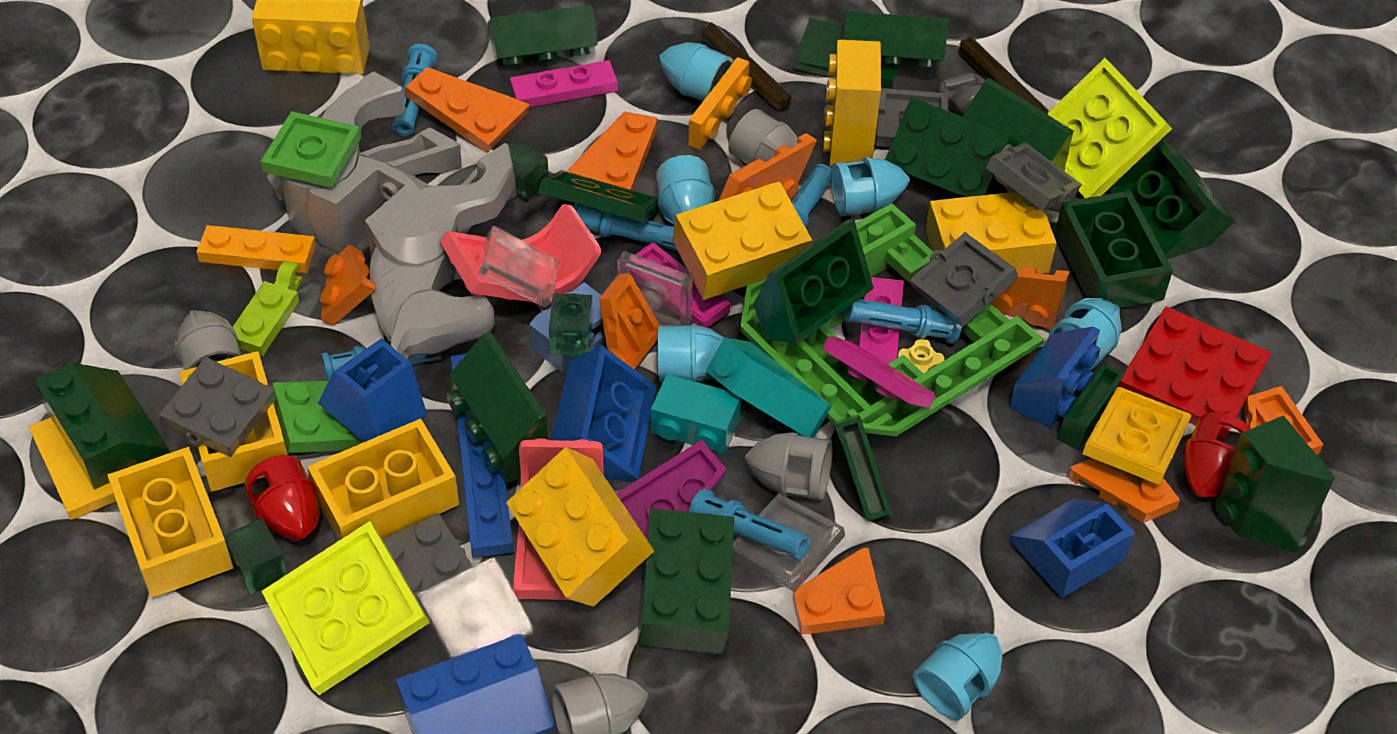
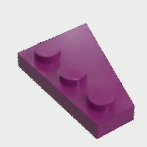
[616,440,726,536]

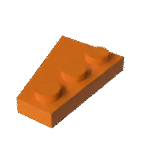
[404,67,530,153]
[719,133,817,201]
[990,266,1070,330]

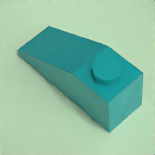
[706,338,832,438]

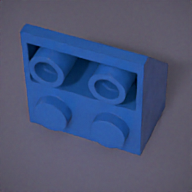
[1010,326,1101,429]
[318,338,427,442]
[1009,498,1135,598]

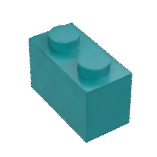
[651,374,741,454]

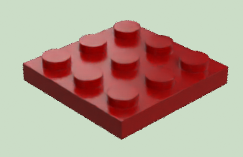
[1119,306,1272,439]

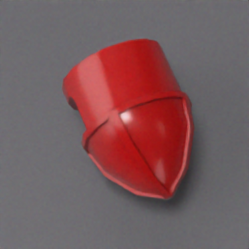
[1183,412,1251,497]
[244,455,320,541]

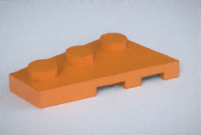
[567,111,658,190]

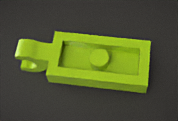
[233,260,302,356]

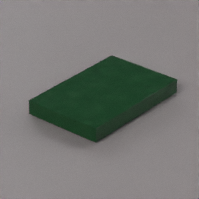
[793,18,900,89]
[538,170,660,223]

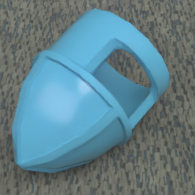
[659,42,733,102]
[656,155,715,225]
[831,157,910,217]
[1049,298,1122,370]
[658,323,725,384]
[913,633,1003,720]

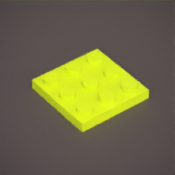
[1047,58,1172,198]
[261,521,430,695]

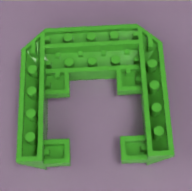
[740,203,1044,436]

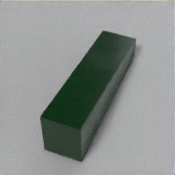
[1057,364,1124,450]
[834,414,892,521]

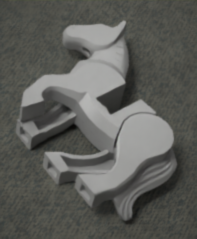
[267,72,516,361]

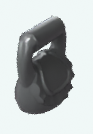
[938,72,985,116]

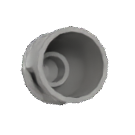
[728,109,798,165]
[175,310,242,370]
[744,432,833,500]
[551,672,649,734]

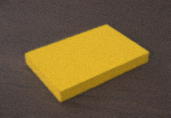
[1082,387,1192,485]
[28,418,116,520]

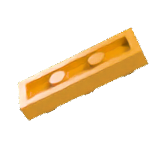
[688,57,752,150]
[196,225,316,273]

